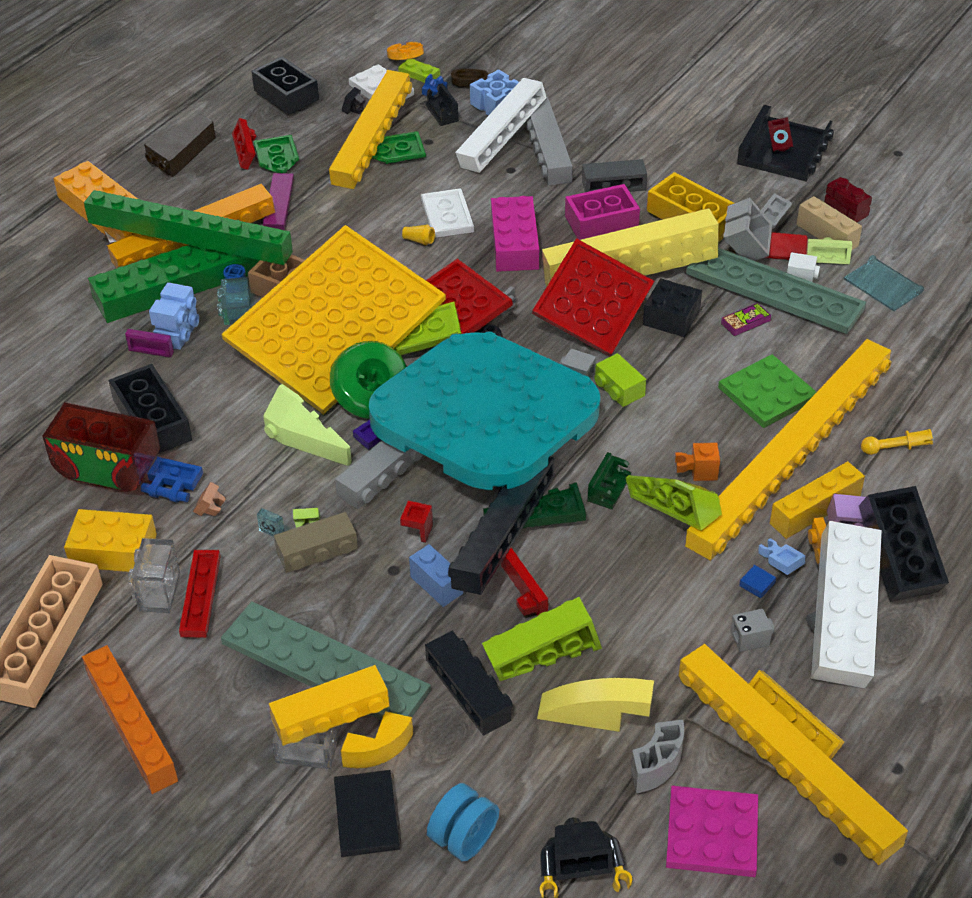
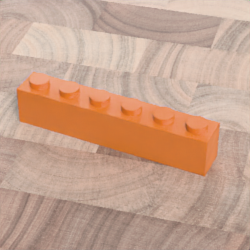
[82,645,178,794]

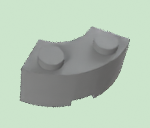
[631,720,684,793]

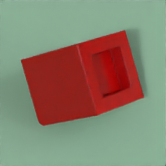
[400,501,433,543]

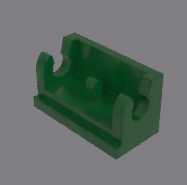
[587,452,631,510]

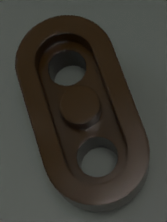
[451,69,489,87]

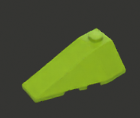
[626,475,722,530]

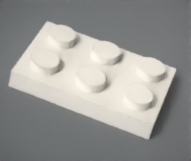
[349,64,414,99]

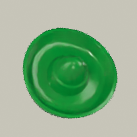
[330,341,407,419]

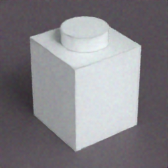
[787,252,820,282]

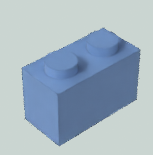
[409,544,463,607]

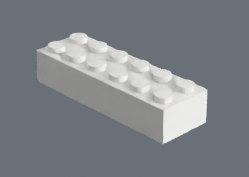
[811,521,882,688]

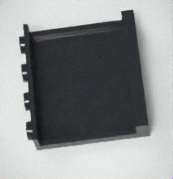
[737,105,834,182]

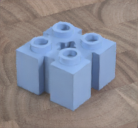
[470,70,519,116]
[149,282,199,350]

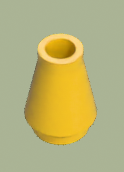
[402,224,435,246]

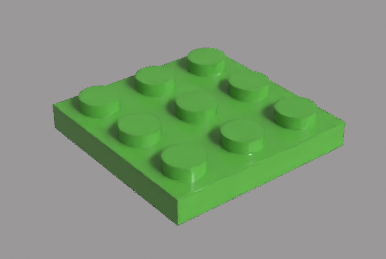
[718,354,816,428]

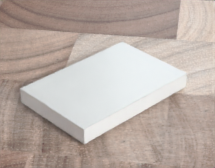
[421,189,474,238]

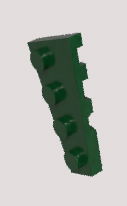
[483,482,586,529]

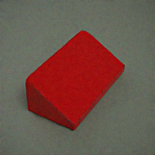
[764,232,808,260]

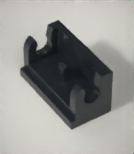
[425,83,459,126]

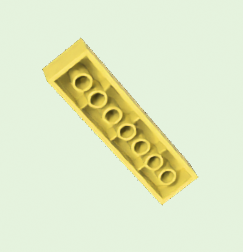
[542,208,718,286]

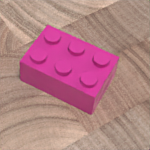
[565,184,640,240]

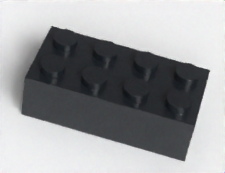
[108,364,192,458]
[859,486,949,602]

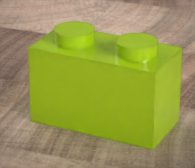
[594,353,646,407]

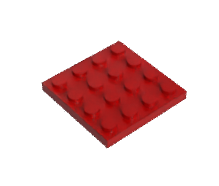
[532,238,655,357]
[426,258,513,347]

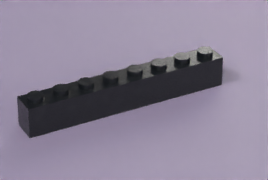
[448,457,555,595]

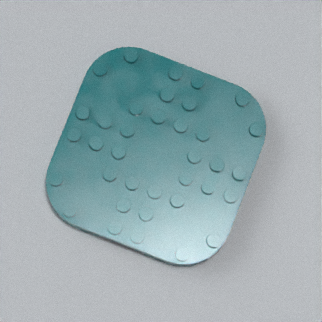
[369,332,600,490]

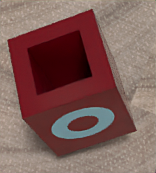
[768,117,793,151]

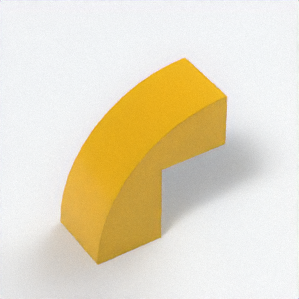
[341,711,413,768]

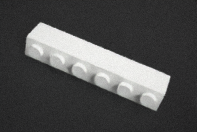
[455,78,547,173]

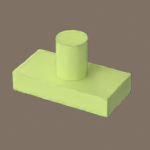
[806,237,852,264]

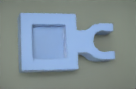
[759,538,805,575]

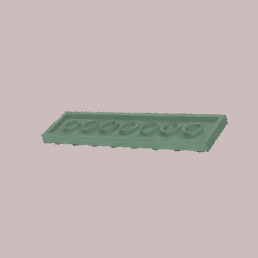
[686,248,866,334]
[221,601,431,721]

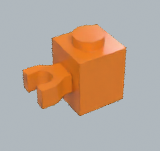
[675,443,720,481]

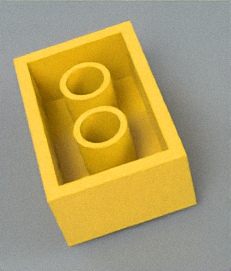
[64,509,157,573]

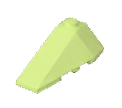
[263,384,352,466]

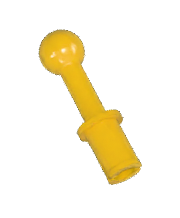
[861,429,933,455]

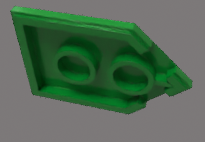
[372,131,426,164]
[253,135,299,173]

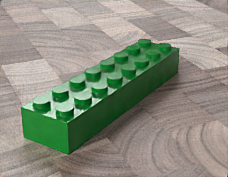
[88,245,260,323]

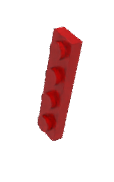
[179,550,221,638]

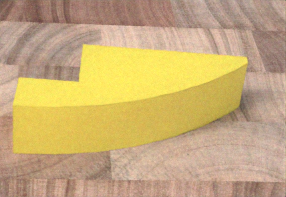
[537,678,654,732]

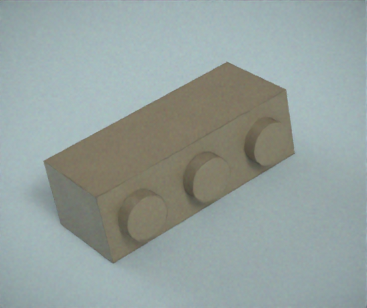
[274,512,358,573]

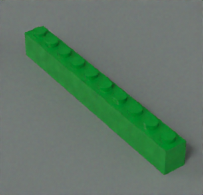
[84,190,293,265]

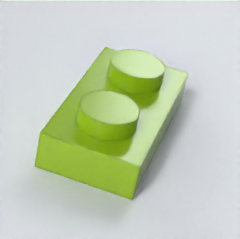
[398,59,440,83]

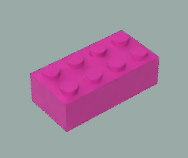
[491,196,539,272]

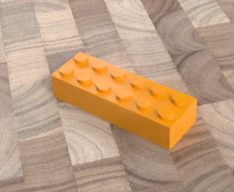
[53,161,138,242]

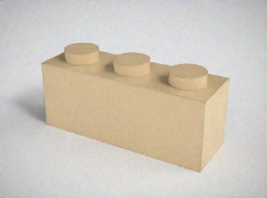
[797,196,862,250]

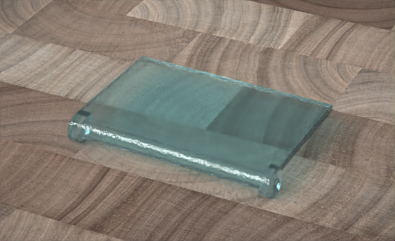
[844,255,924,311]

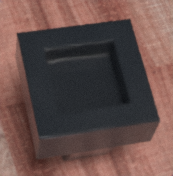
[341,87,366,115]

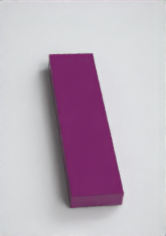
[263,173,294,230]

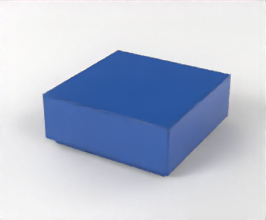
[739,565,776,598]

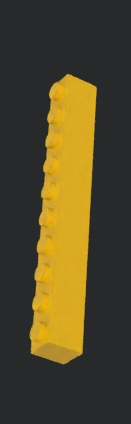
[679,644,908,865]

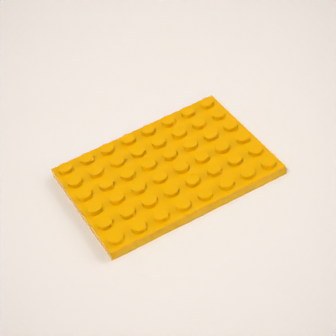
[222,225,446,415]

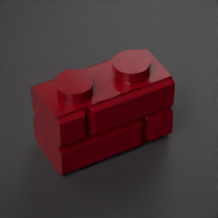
[824,177,872,223]

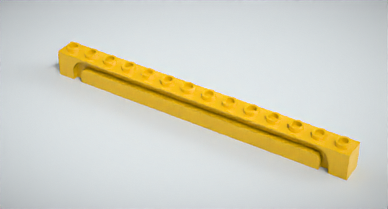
[685,339,892,561]

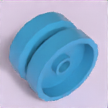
[427,783,500,861]

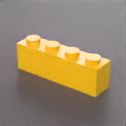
[770,461,865,539]
[269,665,389,746]

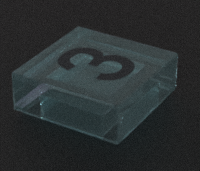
[257,508,285,537]

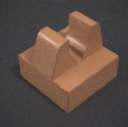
[193,482,226,516]

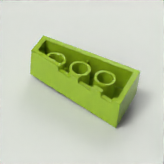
[482,597,602,681]

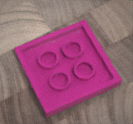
[666,786,758,877]

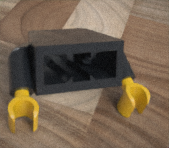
[540,817,632,898]

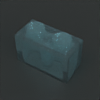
[217,277,250,325]

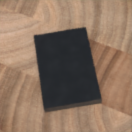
[334,770,400,857]

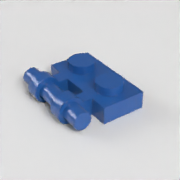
[141,457,203,503]

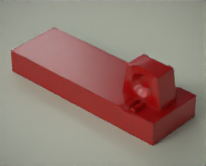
[232,118,256,170]
[501,548,548,616]

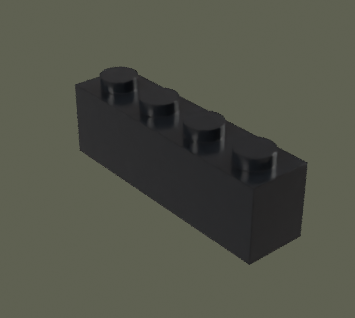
[425,630,513,736]

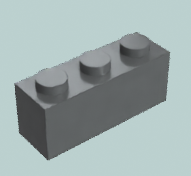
[582,159,647,192]

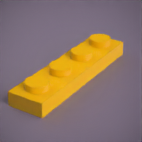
[749,670,845,759]

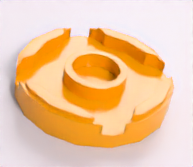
[387,42,424,60]

